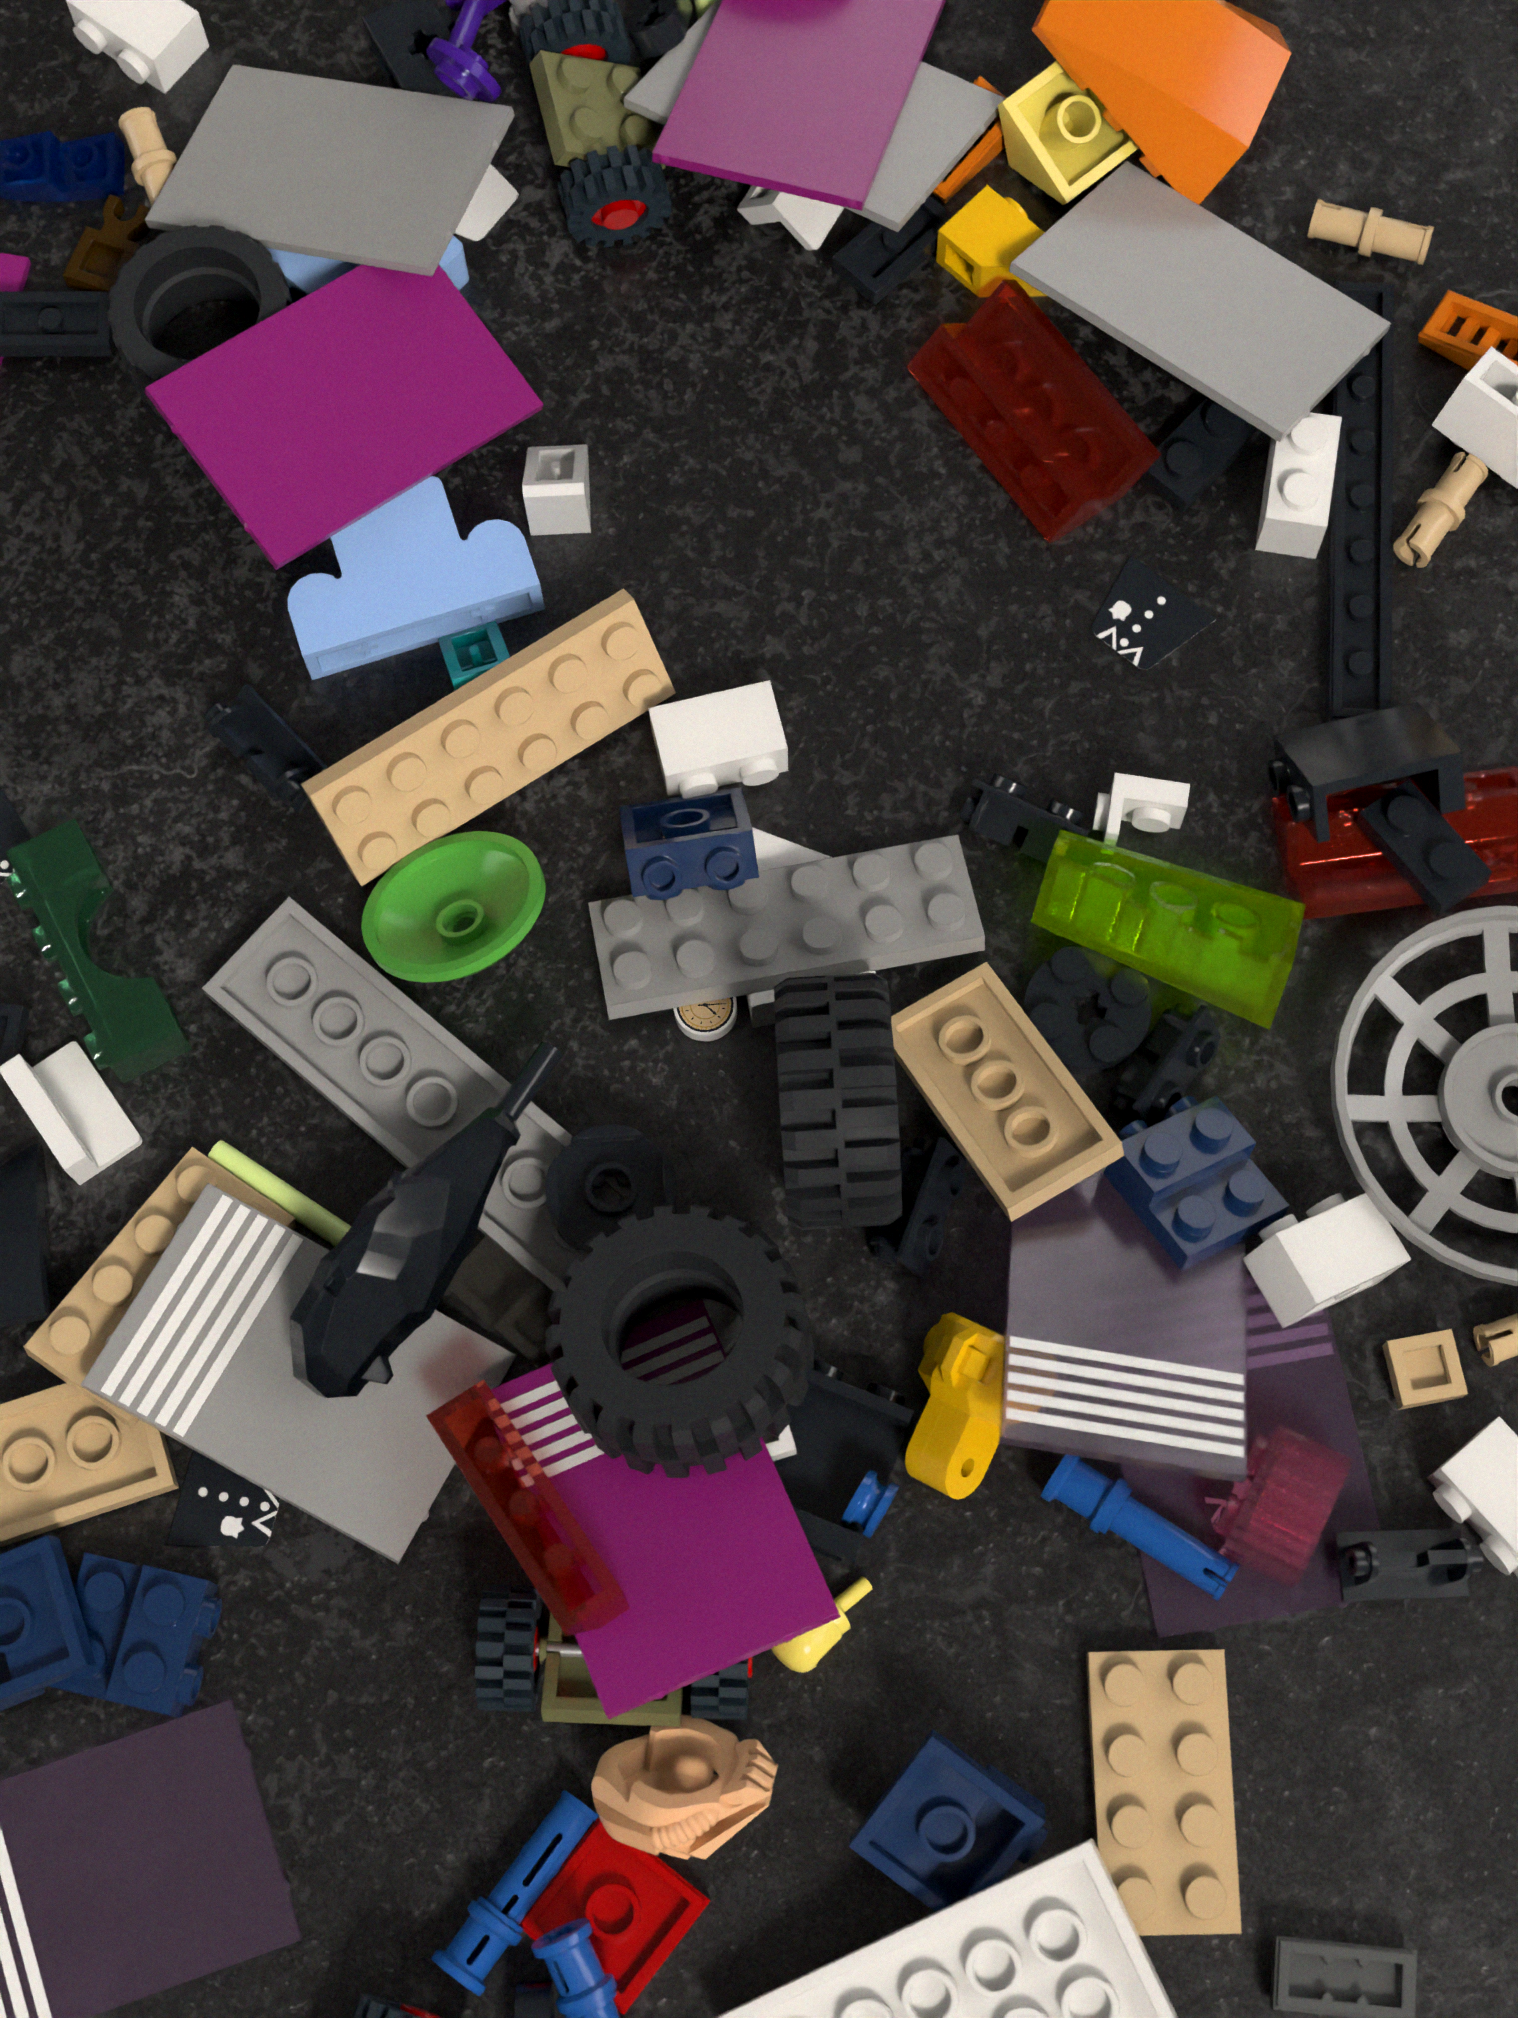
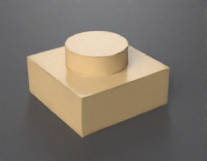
[1382,1329,1468,1410]

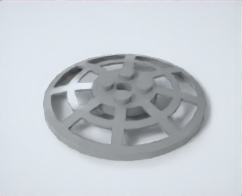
[1330,905,1518,1286]

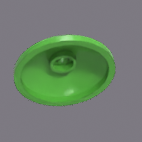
[361,831,546,983]

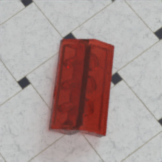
[906,280,1161,543]
[1272,766,1518,920]
[426,1379,630,1636]

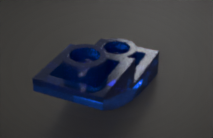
[0,131,125,202]

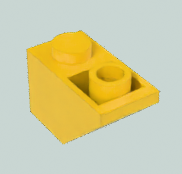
[936,185,1047,297]

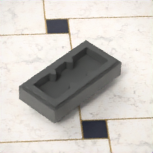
[1269,1936,1417,2018]

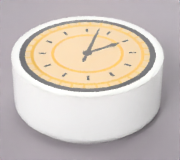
[673,997,737,1042]

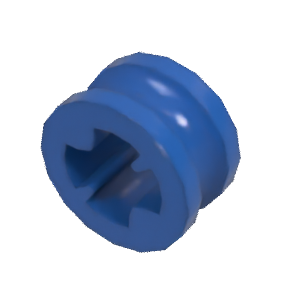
[841,1469,899,1539]

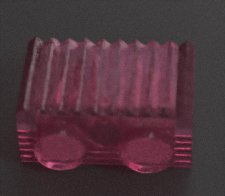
[1213,1424,1353,1588]

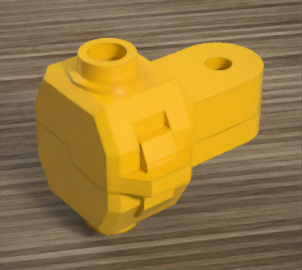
[905,1312,1056,1499]

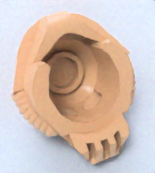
[591,1715,778,1860]

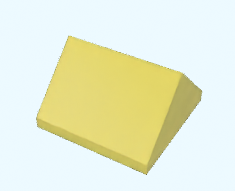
[998,60,1139,205]

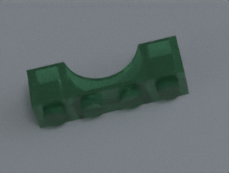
[6,818,192,1083]

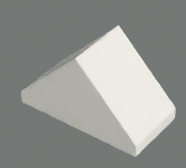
[522,444,591,536]

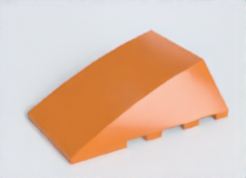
[1031,0,1291,205]

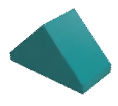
[438,621,510,691]

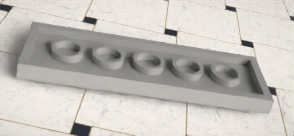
[588,835,985,1020]

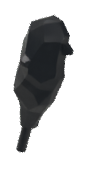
[289,1041,562,1398]

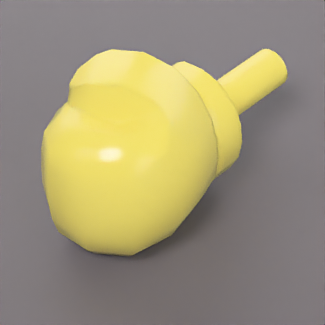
[770,1576,873,1673]

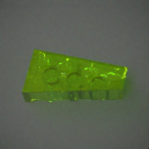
[1031,829,1306,1030]

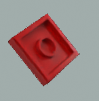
[519,1818,711,2015]

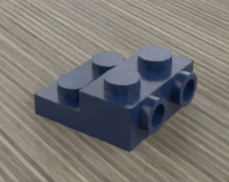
[619,787,759,900]
[1103,1095,1290,1271]
[0,1535,96,1711]
[49,1552,222,1719]
[849,1729,1048,1912]

